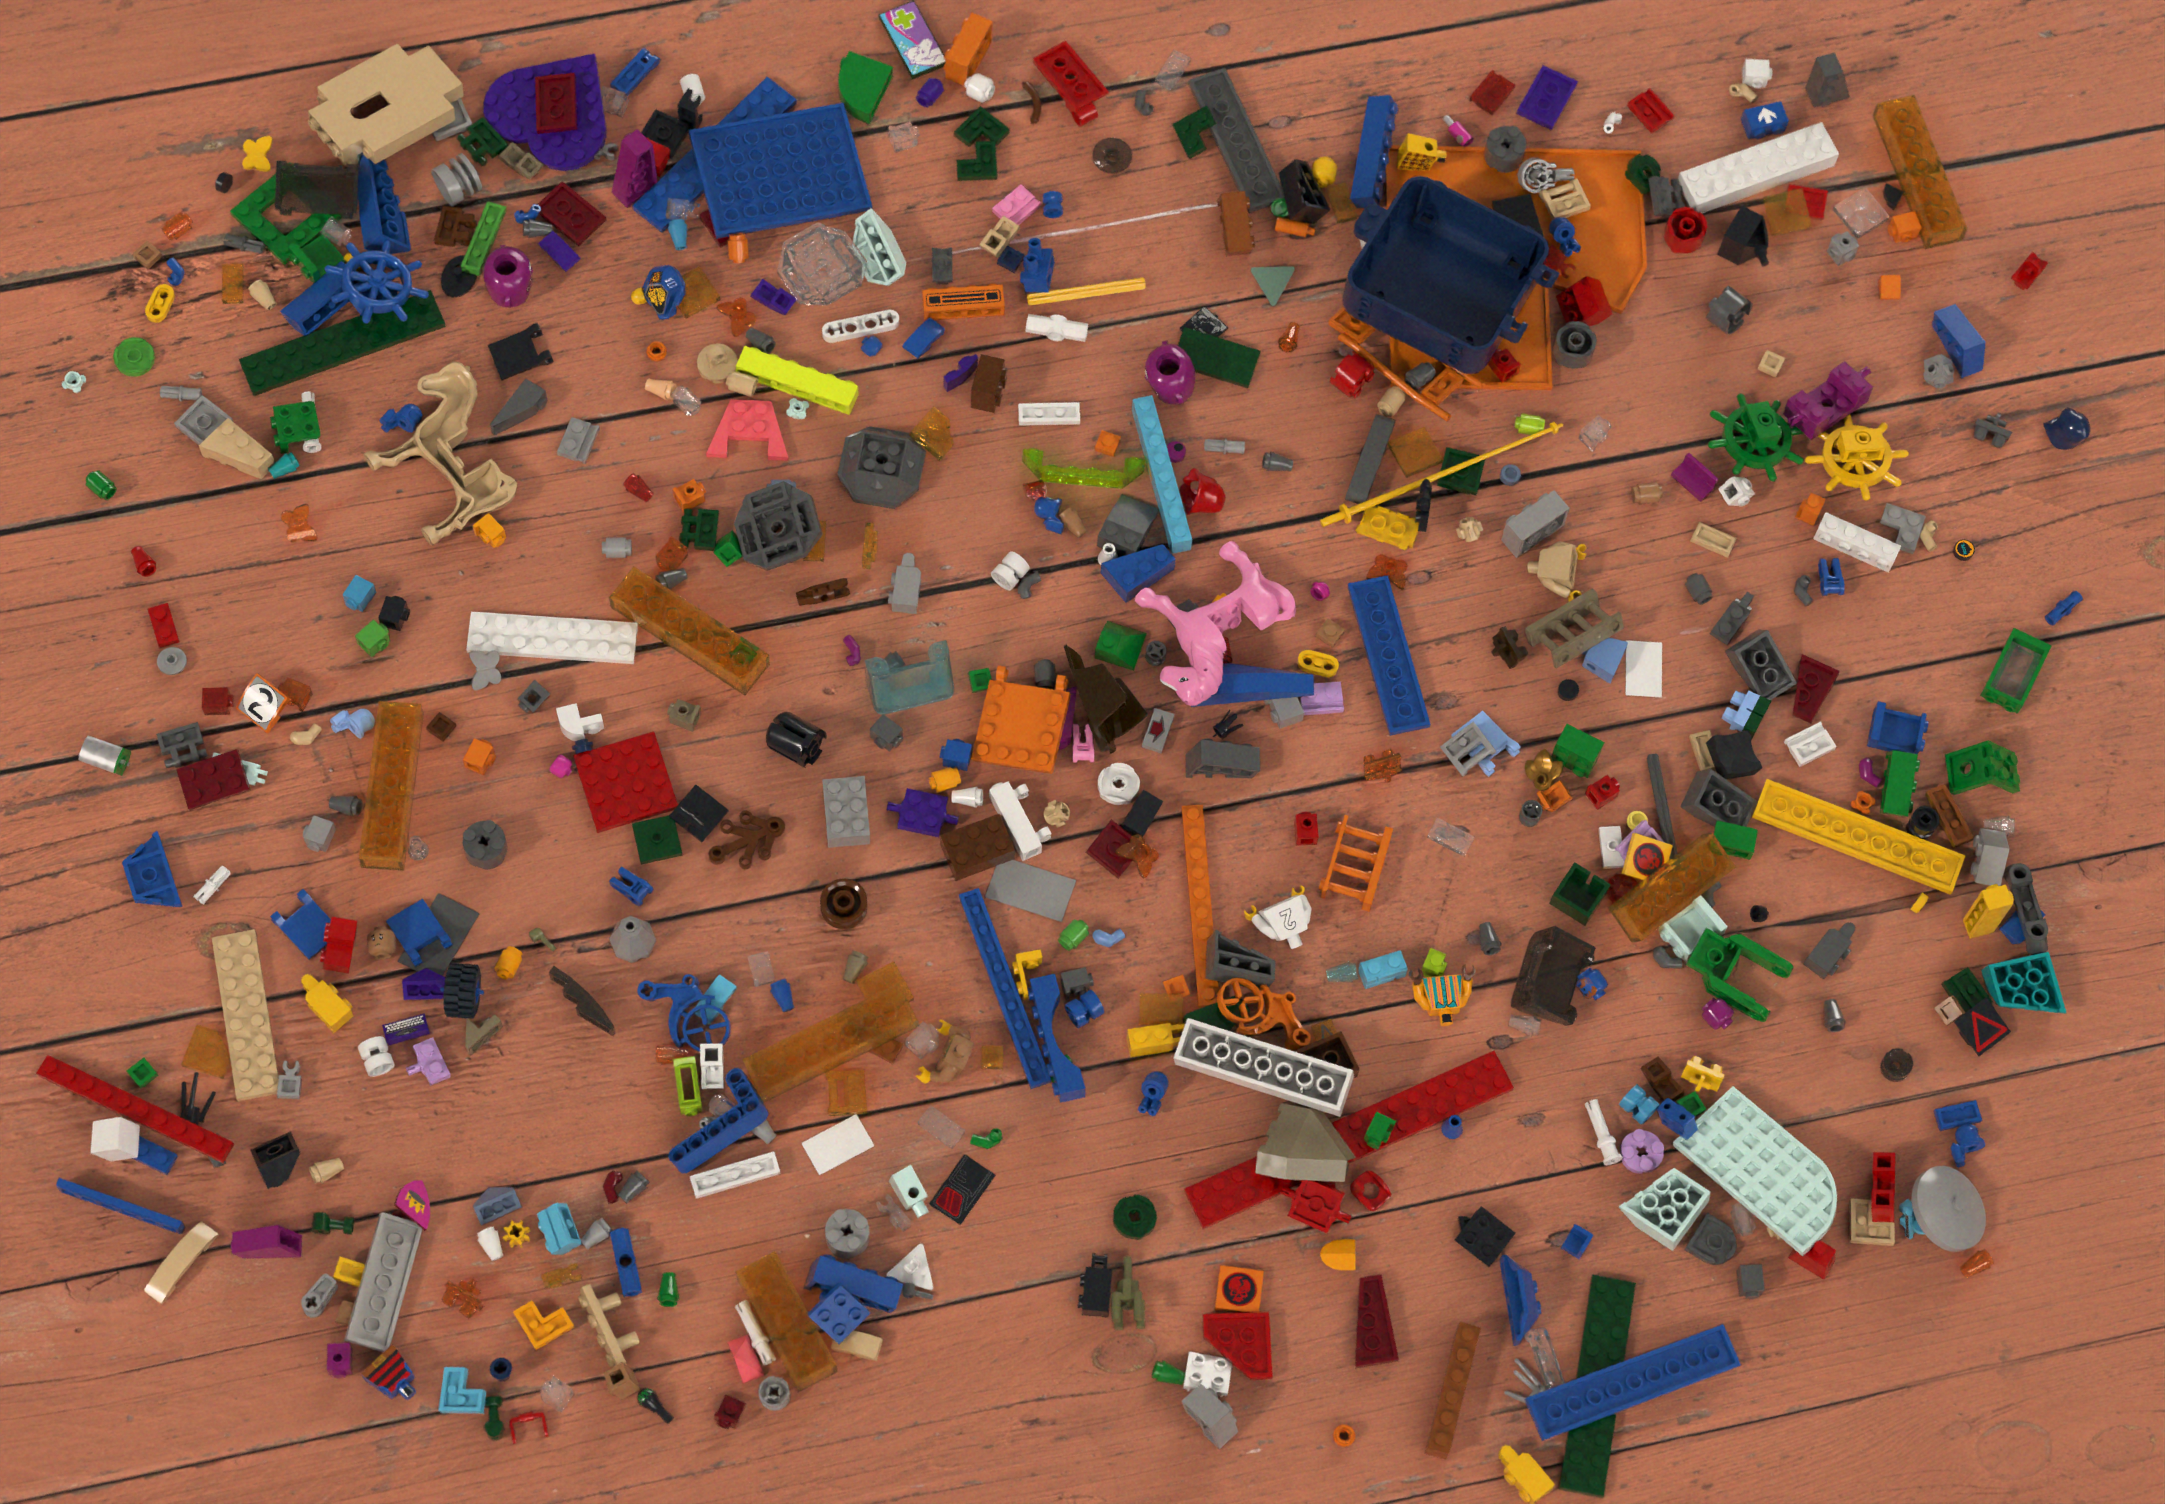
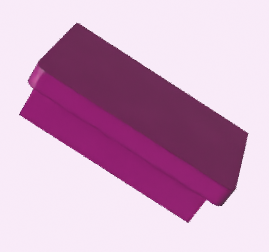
[1671,453,1718,502]

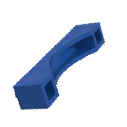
[1027,974,1085,1103]

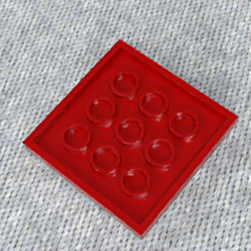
[573,731,678,833]

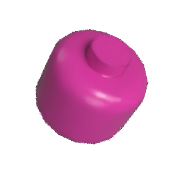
[549,754,573,778]

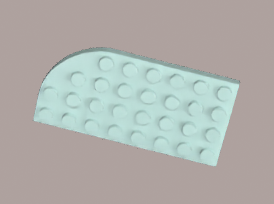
[1673,1086,1837,1256]

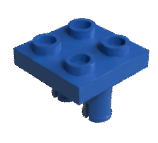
[807,1282,870,1344]

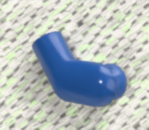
[166,258,185,286]

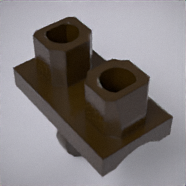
[1491,626,1528,669]

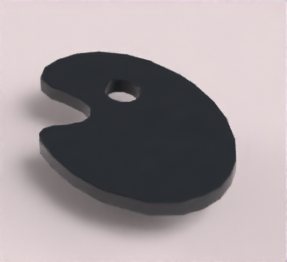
[441,255,477,298]

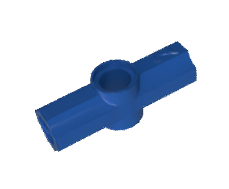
[610,1228,642,1297]

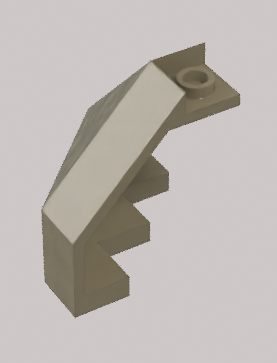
[1255,1101,1356,1182]

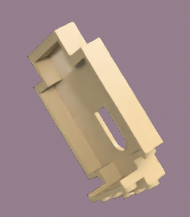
[308,44,464,171]

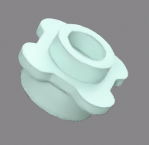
[62,371,86,393]
[786,398,809,419]

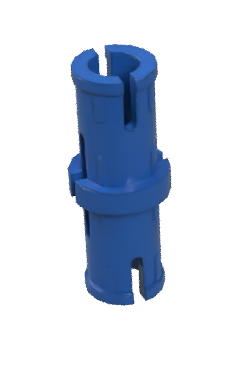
[2045,591,2083,625]

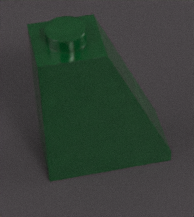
[1182,996,1250,1032]

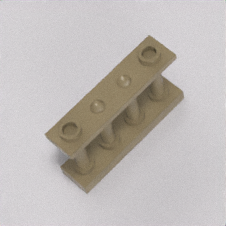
[1525,588,1624,668]

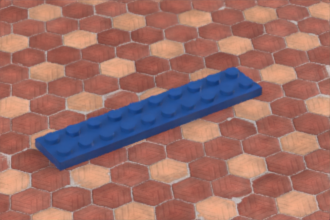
[632,77,797,233]
[1525,1324,1741,1441]

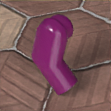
[1859,758,1882,788]

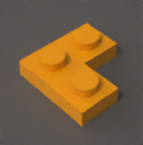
[513,1300,574,1350]

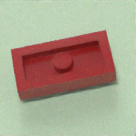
[148,603,180,648]

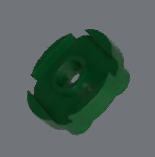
[1625,154,1663,194]
[1113,1195,1157,1240]

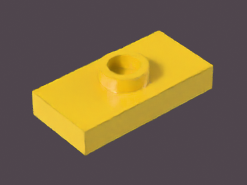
[332,1256,365,1287]

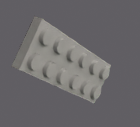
[344,1212,422,1352]

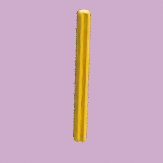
[1027,277,1146,305]

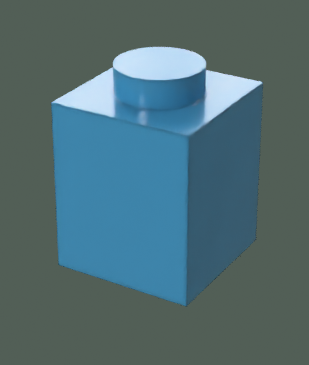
[342,575,376,612]

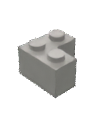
[1971,828,2010,886]
[1182,1384,1239,1449]

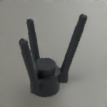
[180,1072,216,1125]

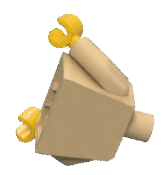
[1528,541,1587,602]

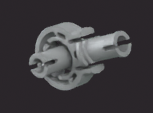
[1517,158,1575,193]

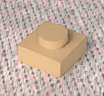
[1758,350,1785,378]

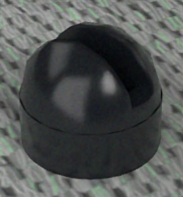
[1750,905,1769,922]

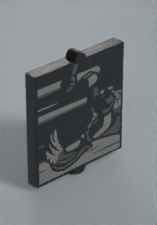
[1180,306,1228,337]

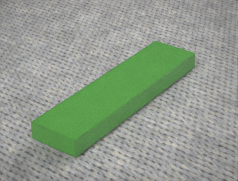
[460,201,507,276]

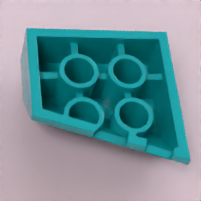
[1981,952,2067,1014]

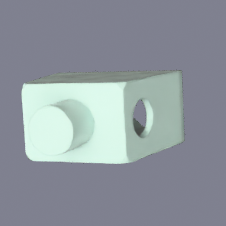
[889,1165,929,1218]

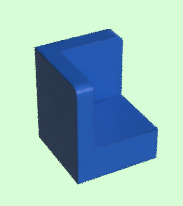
[1561,1224,1594,1260]

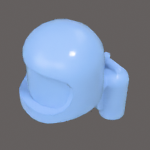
[330,709,375,739]

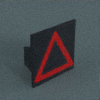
[1954,997,2011,1057]

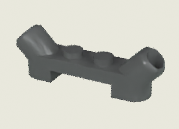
[2004,863,2049,955]

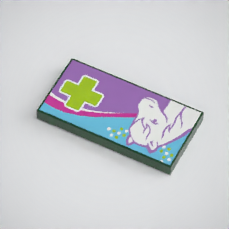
[879,0,945,80]

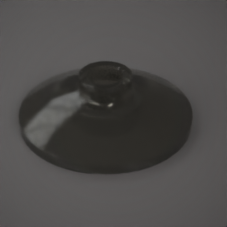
[1092,138,1132,174]

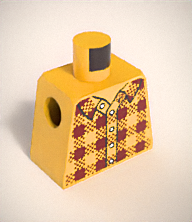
[1397,133,1446,171]

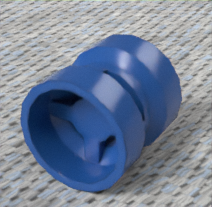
[1043,191,1063,218]

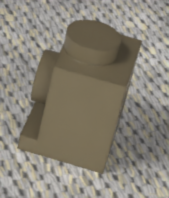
[667,699,701,732]

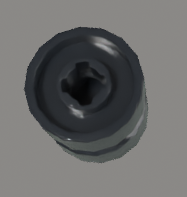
[1906,806,1940,840]

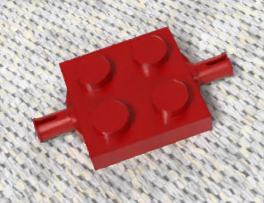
[1280,1180,1352,1233]

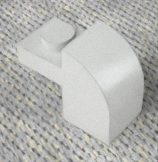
[556,703,604,741]
[700,1044,724,1089]

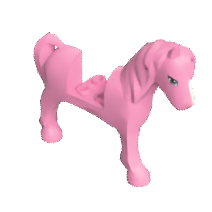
[1135,541,1296,706]

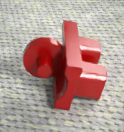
[2011,252,2048,290]

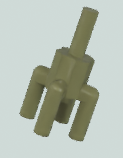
[1111,1256,1145,1330]

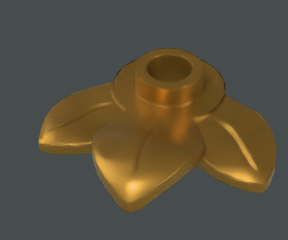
[1525,749,1563,791]

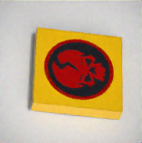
[1621,833,1673,886]

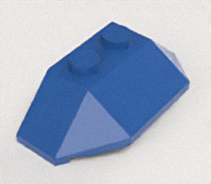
[1499,1255,1541,1346]

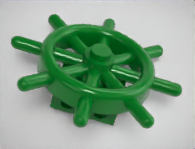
[1708,393,1804,482]

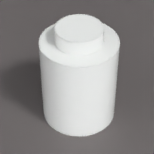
[680,74,705,105]

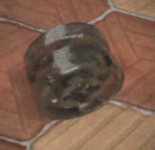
[1880,1048,1913,1082]

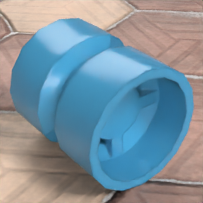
[1619,1084,1660,1125]

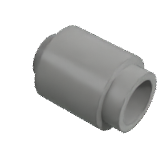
[602,537,632,558]

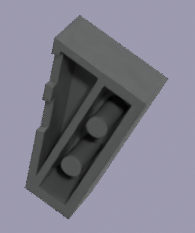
[1185,738,1260,778]

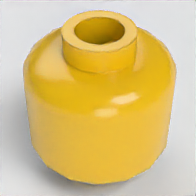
[1311,157,1337,188]

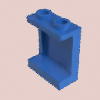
[1867,701,1929,754]

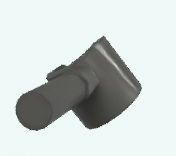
[902,1283,933,1300]

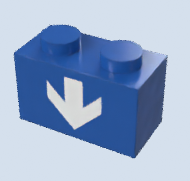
[1741,101,1789,140]

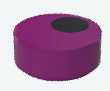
[1167,441,1186,463]

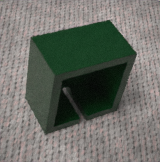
[1549,862,1611,926]

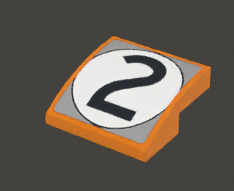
[236,673,290,733]

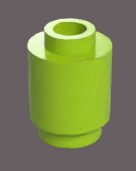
[1514,413,1545,435]

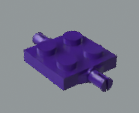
[887,788,959,837]

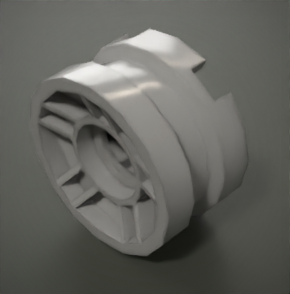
[758,1376,791,1411]

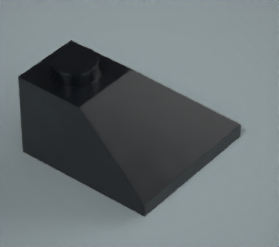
[250,1131,300,1189]

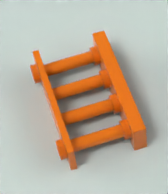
[1318,815,1393,912]

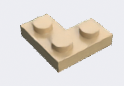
[1849,1198,1895,1246]

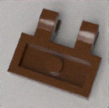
[434,206,477,247]

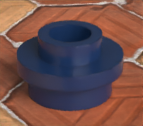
[572,739,593,754]

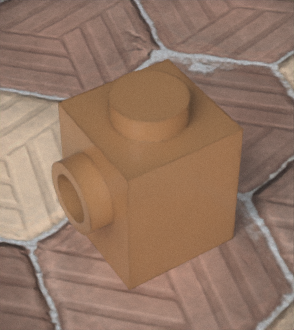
[603,1362,641,1400]

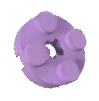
[1620,1129,1664,1174]

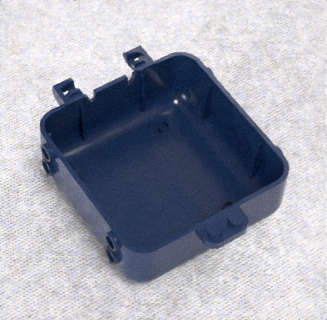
[1342,176,1560,374]

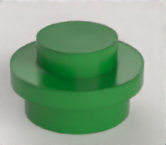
[1271,198,1288,217]

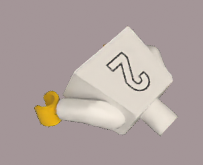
[1244,886,1312,949]

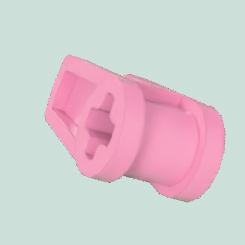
[1072,724,1094,763]

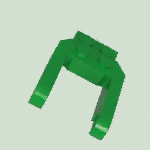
[1686,928,1794,1022]

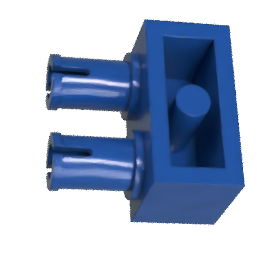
[1020,238,1055,293]

